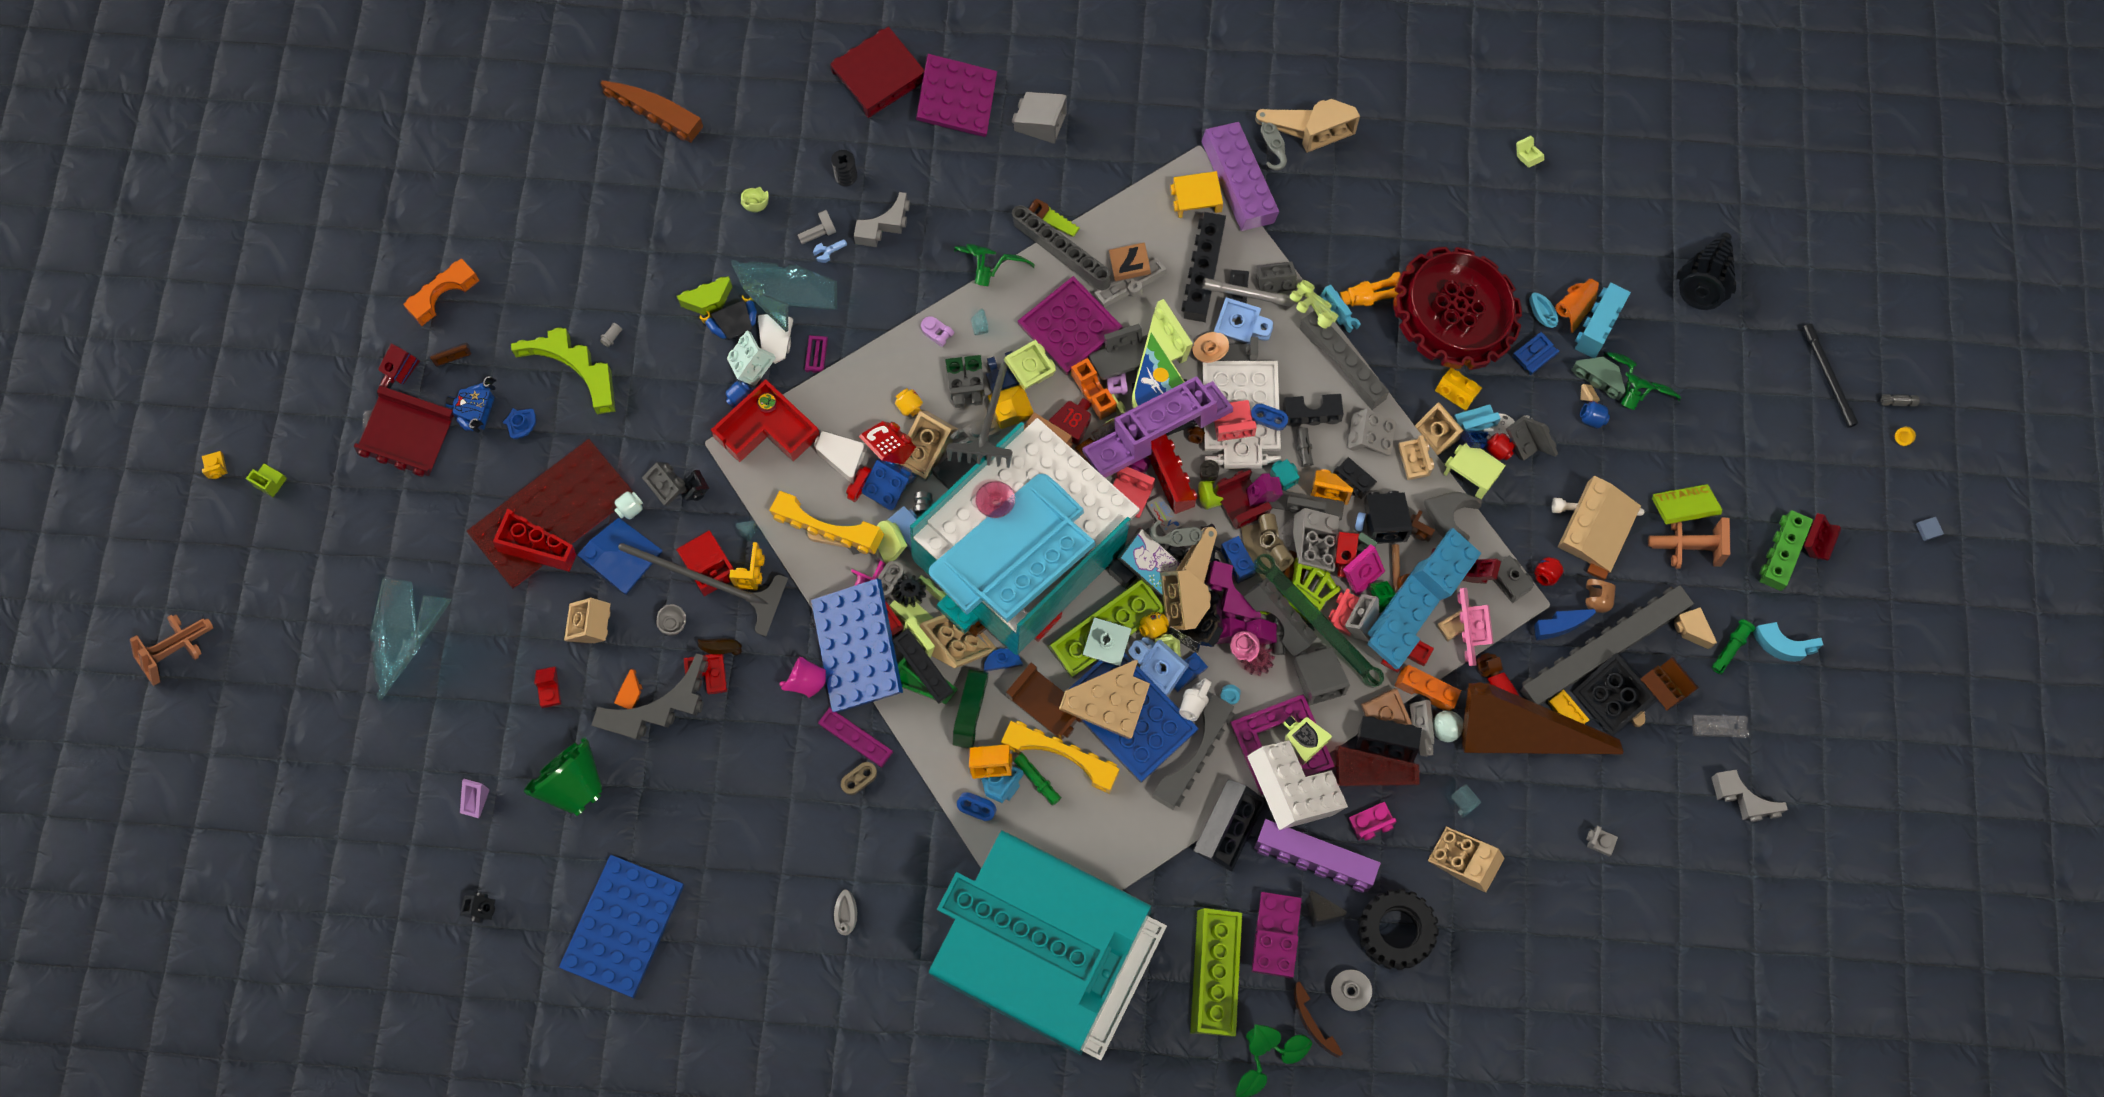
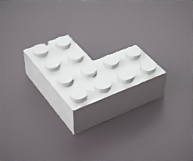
[1247,740,1348,830]

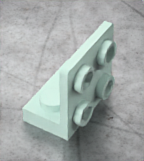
[727,331,776,386]

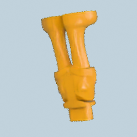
[1340,272,1401,307]

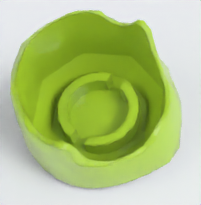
[1198,481,1223,510]

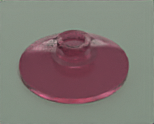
[976,481,1015,518]

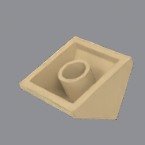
[1415,402,1464,456]

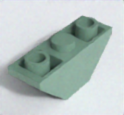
[1571,357,1625,401]

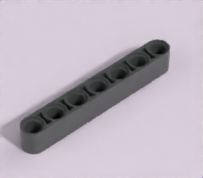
[1012,205,1111,290]

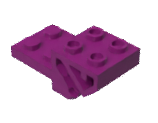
[1252,892,1302,978]

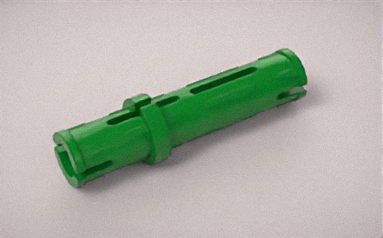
[1014,753,1062,806]

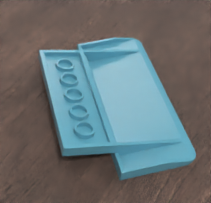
[929,474,1096,623]

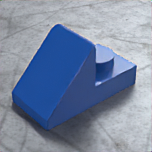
[1174,652,1208,692]

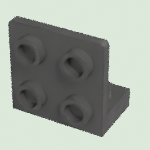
[1506,416,1558,461]

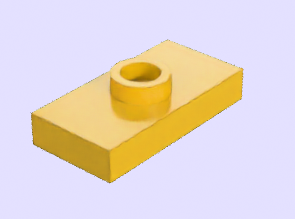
[1547,689,1589,724]

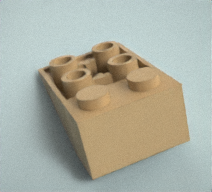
[1428,827,1505,892]

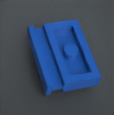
[1513,332,1559,375]

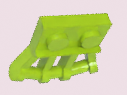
[1283,558,1341,623]

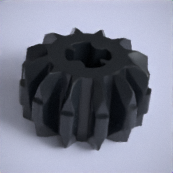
[894,575,926,608]

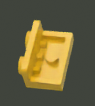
[1435,368,1482,410]

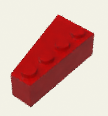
[493,509,577,572]

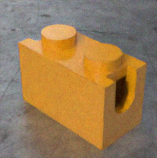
[969,744,1012,779]

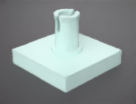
[1083,617,1132,667]

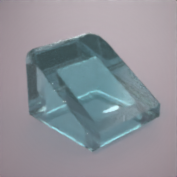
[971,309,989,335]

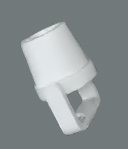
[1179,678,1212,721]

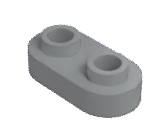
[878,561,904,597]

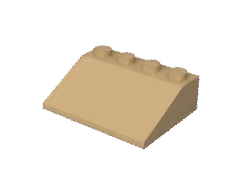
[1558,476,1641,573]

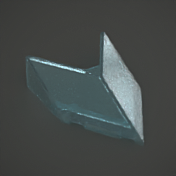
[731,260,837,332]
[370,578,452,701]

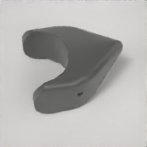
[1424,492,1482,541]

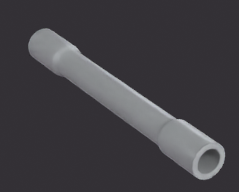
[1202,278,1294,307]

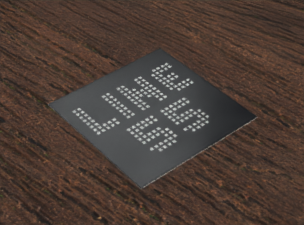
[1169,626,1200,653]

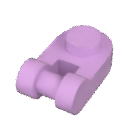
[921,316,954,347]
[1107,373,1128,396]

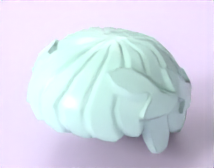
[1433,710,1463,742]

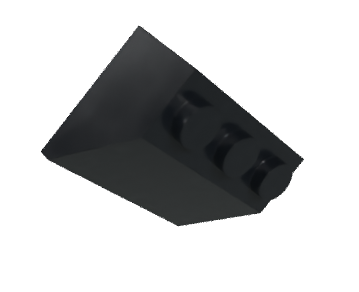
[1353,716,1422,768]

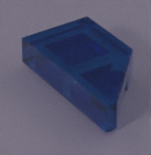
[1460,431,1488,449]

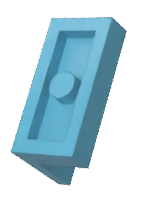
[1454,404,1501,436]

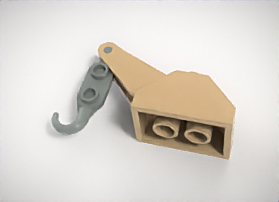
[1255,99,1360,170]
[1150,520,1217,630]

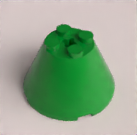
[524,738,602,816]

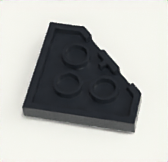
[1179,591,1223,647]

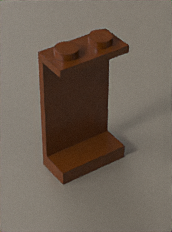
[1006,663,1083,740]

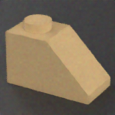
[1674,607,1717,649]

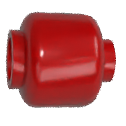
[1486,433,1515,461]
[1534,557,1564,586]

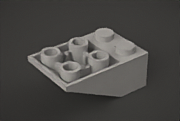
[1293,508,1339,572]

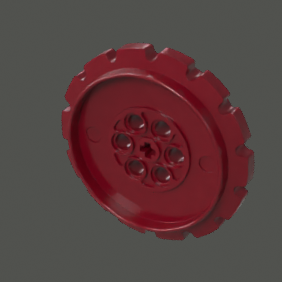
[1393,247,1522,370]

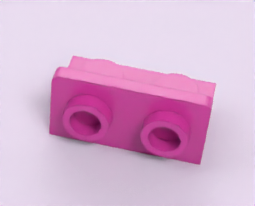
[1348,802,1397,841]

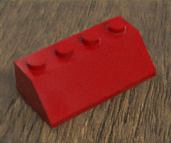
[1148,434,1197,514]

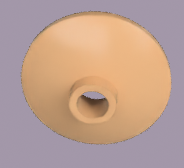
[1192,332,1229,363]

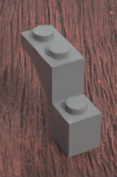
[854,192,910,247]
[1712,770,1788,822]

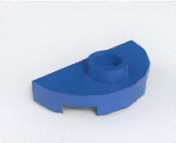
[984,648,1023,672]

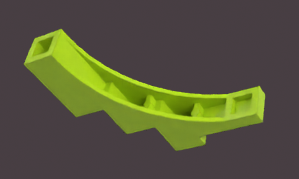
[511,328,616,414]

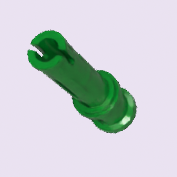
[1711,619,1756,675]

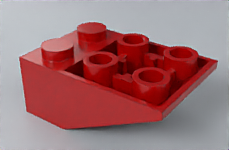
[676,530,734,597]

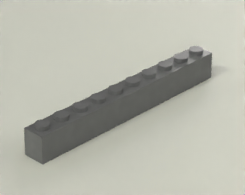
[1519,585,1694,705]

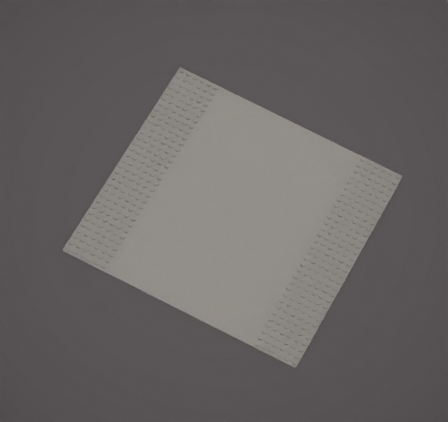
[705,146,1550,891]

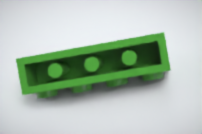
[1759,510,1813,591]

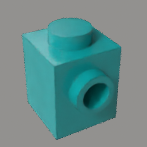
[1270,459,1300,491]

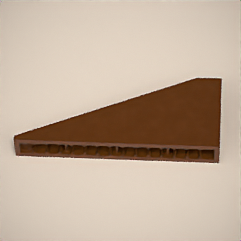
[1461,682,1624,754]

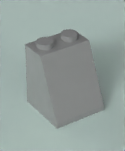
[1012,92,1067,144]

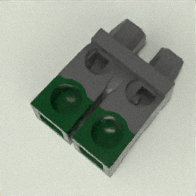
[945,355,985,408]

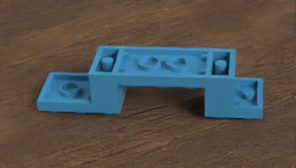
[1367,528,1481,670]

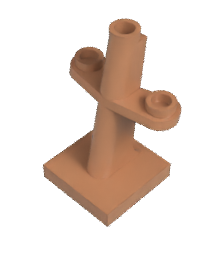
[1648,518,1730,569]
[130,615,213,686]

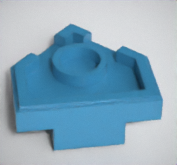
[981,766,1024,803]

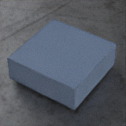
[1916,517,1944,541]

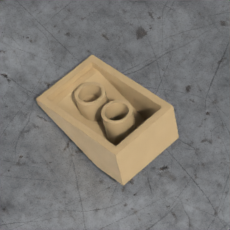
[900,411,958,479]

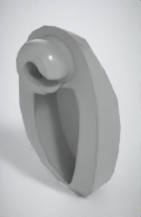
[834,890,857,935]

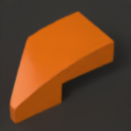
[614,669,643,709]

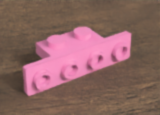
[1457,588,1494,666]

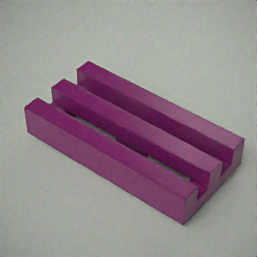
[805,335,828,373]

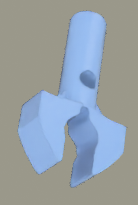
[813,239,847,263]

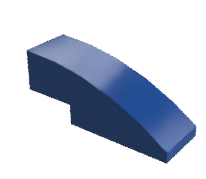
[1534,609,1596,640]

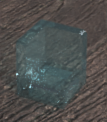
[1451,784,1481,818]

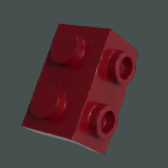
[1804,513,1841,560]

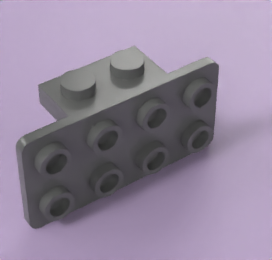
[1089,324,1148,380]

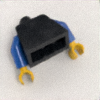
[699,293,757,342]

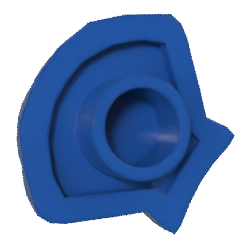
[503,408,536,439]

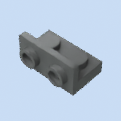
[1256,261,1297,293]
[642,462,688,506]

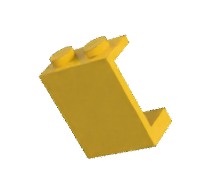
[1170,171,1223,218]

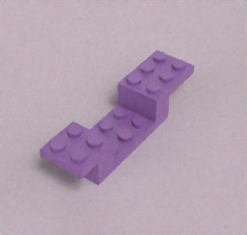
[1082,376,1233,478]

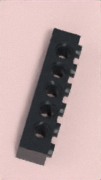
[1181,212,1226,323]

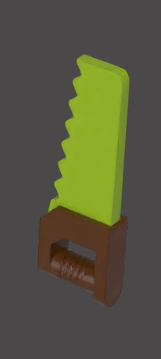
[1028,199,1080,237]

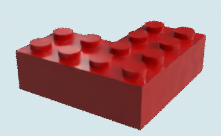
[711,379,820,462]

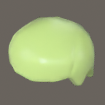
[741,187,769,213]

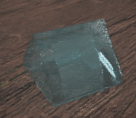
[736,520,758,542]

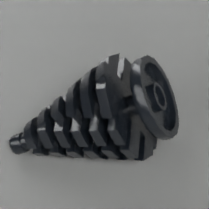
[1677,232,1737,310]

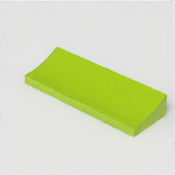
[1047,579,1165,677]
[1190,908,1242,1037]

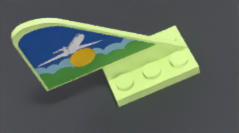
[1132,299,1193,408]

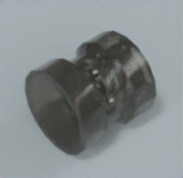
[1199,460,1219,481]

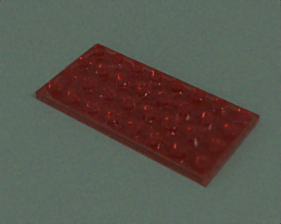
[466,439,633,589]

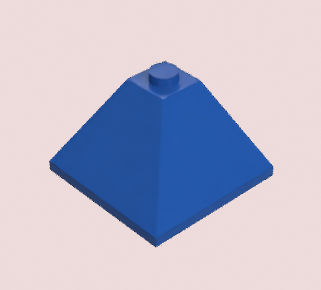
[578,518,663,595]

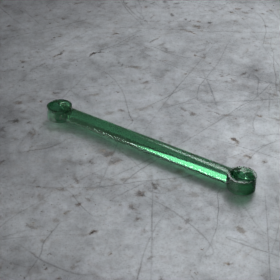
[1254,554,1384,688]

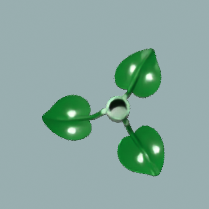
[954,244,1035,286]
[1604,352,1681,410]
[1235,1025,1312,1097]

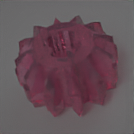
[1241,644,1275,676]

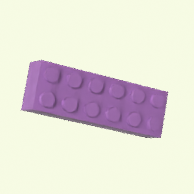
[1201,122,1279,231]
[1254,819,1380,893]

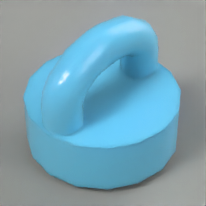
[1220,685,1241,704]

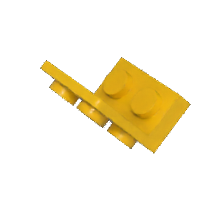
[729,542,765,590]

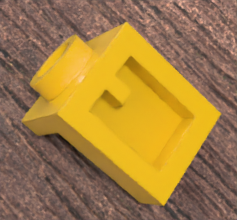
[202,451,228,479]

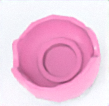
[1230,631,1260,662]

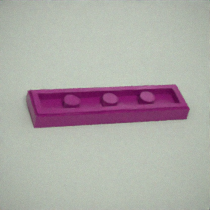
[818,707,893,768]

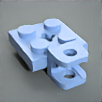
[1214,297,1273,344]
[1128,637,1189,695]

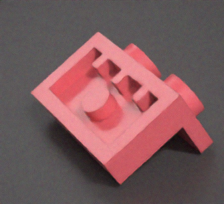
[1328,588,1359,636]

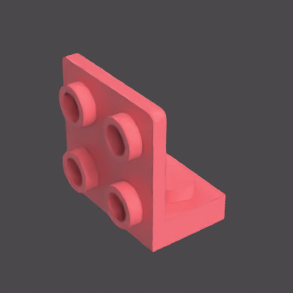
[1214,400,1257,441]
[1113,467,1155,518]

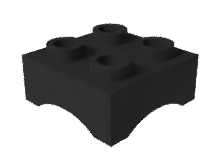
[932,452,977,490]

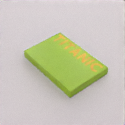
[1652,484,1722,524]

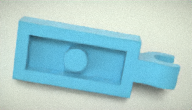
[1320,285,1361,333]

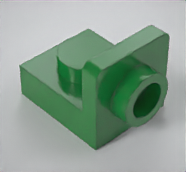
[1369,581,1396,613]

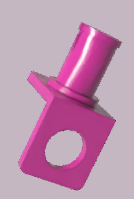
[851,560,886,586]

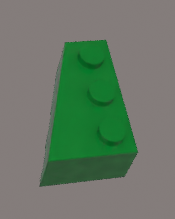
[898,657,958,705]

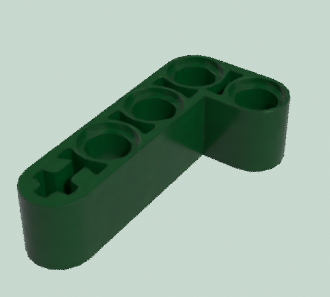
[953,669,989,749]

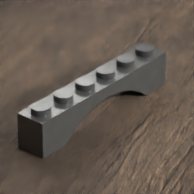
[1300,310,1389,410]
[1153,695,1235,810]

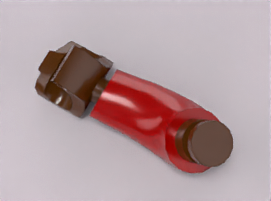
[1476,653,1520,697]

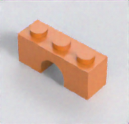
[1071,358,1117,420]
[1394,665,1462,711]

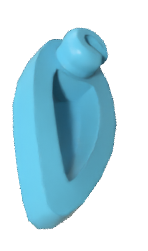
[1529,293,1558,328]

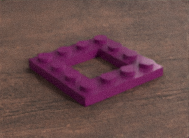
[1230,694,1335,796]

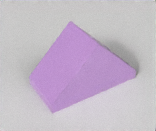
[460,779,490,818]

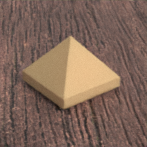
[1580,384,1600,402]

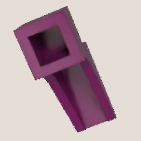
[1206,561,1261,622]
[1216,617,1277,646]

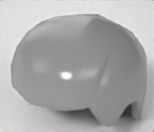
[656,604,686,636]

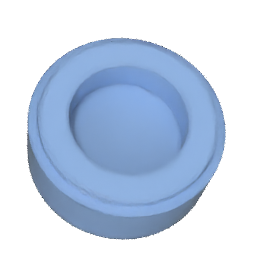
[1355,512,1366,532]

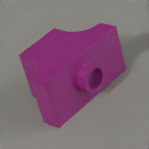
[1246,473,1283,507]

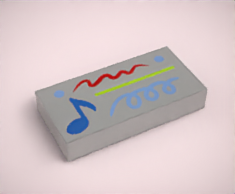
[1146,494,1182,535]

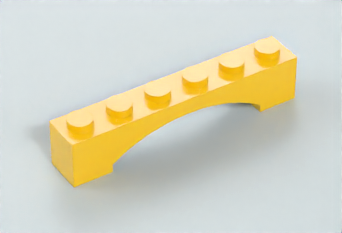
[769,491,884,555]
[1001,721,1120,794]

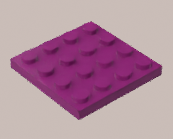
[916,54,997,137]
[1018,276,1123,375]

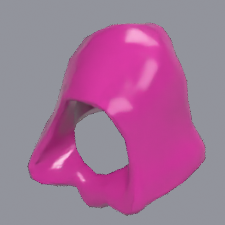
[779,657,826,698]

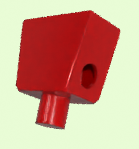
[1335,532,1359,578]

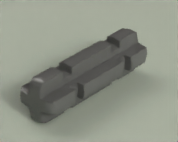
[1881,394,1920,406]

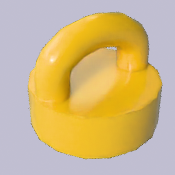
[1895,426,1916,446]

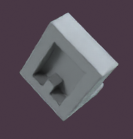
[1586,826,1618,857]

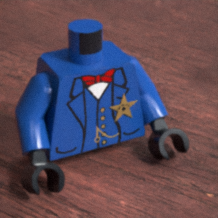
[446,376,497,433]

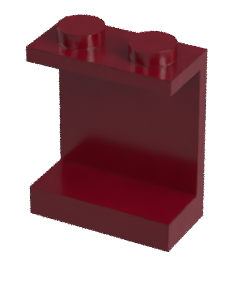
[1214,469,1272,530]

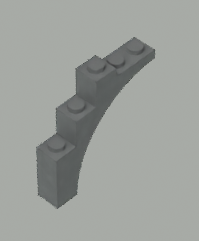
[591,653,708,740]

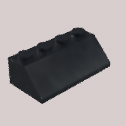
[1194,779,1266,872]

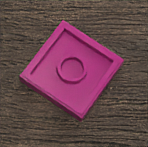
[1343,544,1385,596]

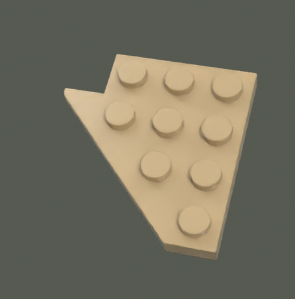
[1059,660,1150,739]

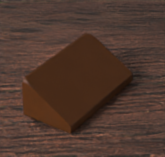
[430,343,471,366]

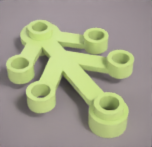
[1290,280,1339,329]

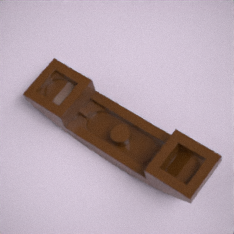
[1294,981,1343,1058]

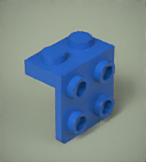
[862,459,916,510]

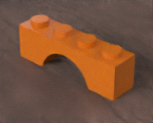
[403,258,480,326]

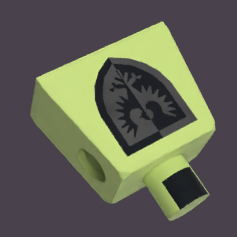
[1283,716,1332,765]

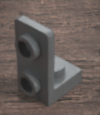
[1219,337,1258,361]

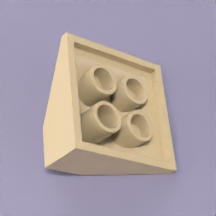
[920,615,997,668]

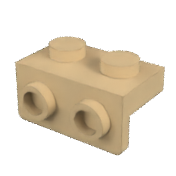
[1398,435,1434,480]

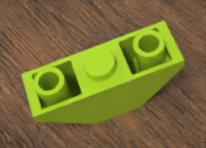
[677,276,733,316]

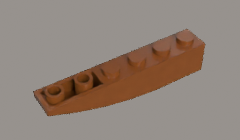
[601,80,703,143]

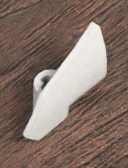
[758,314,793,364]

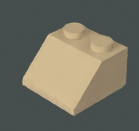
[564,598,611,643]

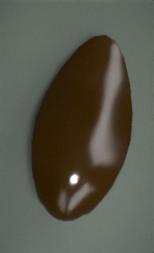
[698,638,742,655]

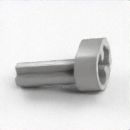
[798,210,836,244]

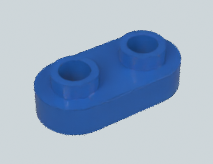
[1251,404,1288,431]
[957,792,997,821]

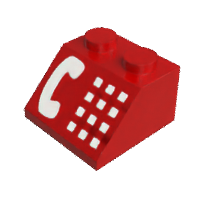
[859,421,916,465]

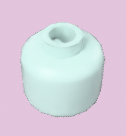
[615,491,643,520]

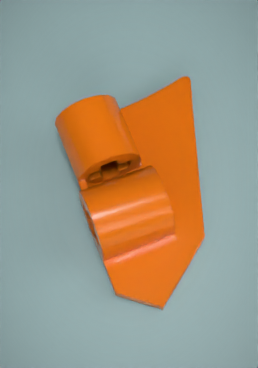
[1555,279,1599,333]

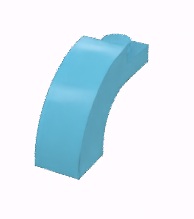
[1753,622,1823,662]

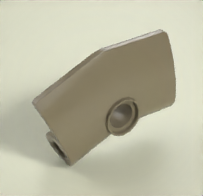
[1241,513,1294,580]

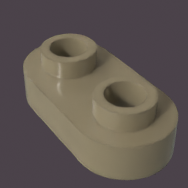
[841,762,877,795]

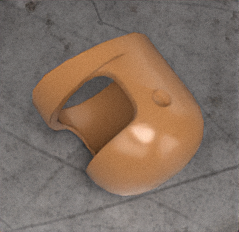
[1586,579,1616,613]

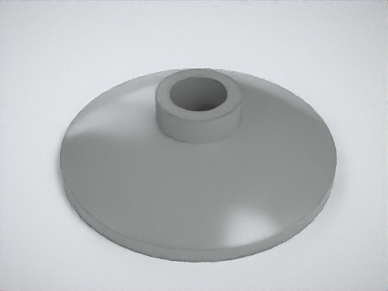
[1331,970,1372,1011]

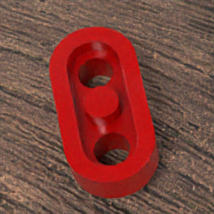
[846,466,872,502]

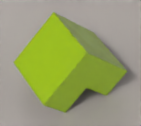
[246,464,287,497]

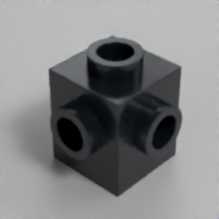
[460,893,495,923]

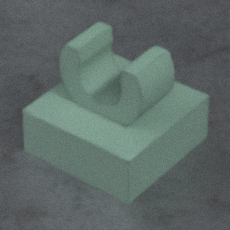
[1356,532,1377,555]

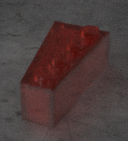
[1335,746,1420,787]

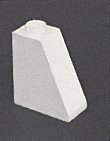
[814,431,866,484]

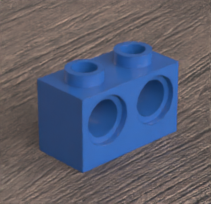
[1220,536,1256,584]

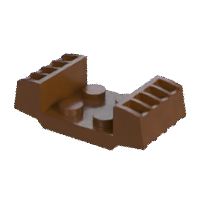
[1640,657,1699,711]

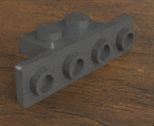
[1269,490,1345,520]

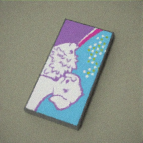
[1117,528,1180,599]

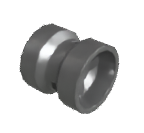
[914,492,933,516]

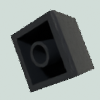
[1364,491,1413,544]

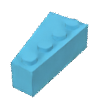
[1575,282,1631,358]

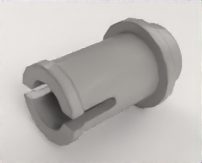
[600,323,623,347]

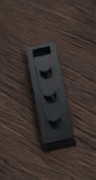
[893,629,954,704]

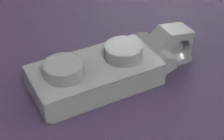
[1410,700,1434,757]

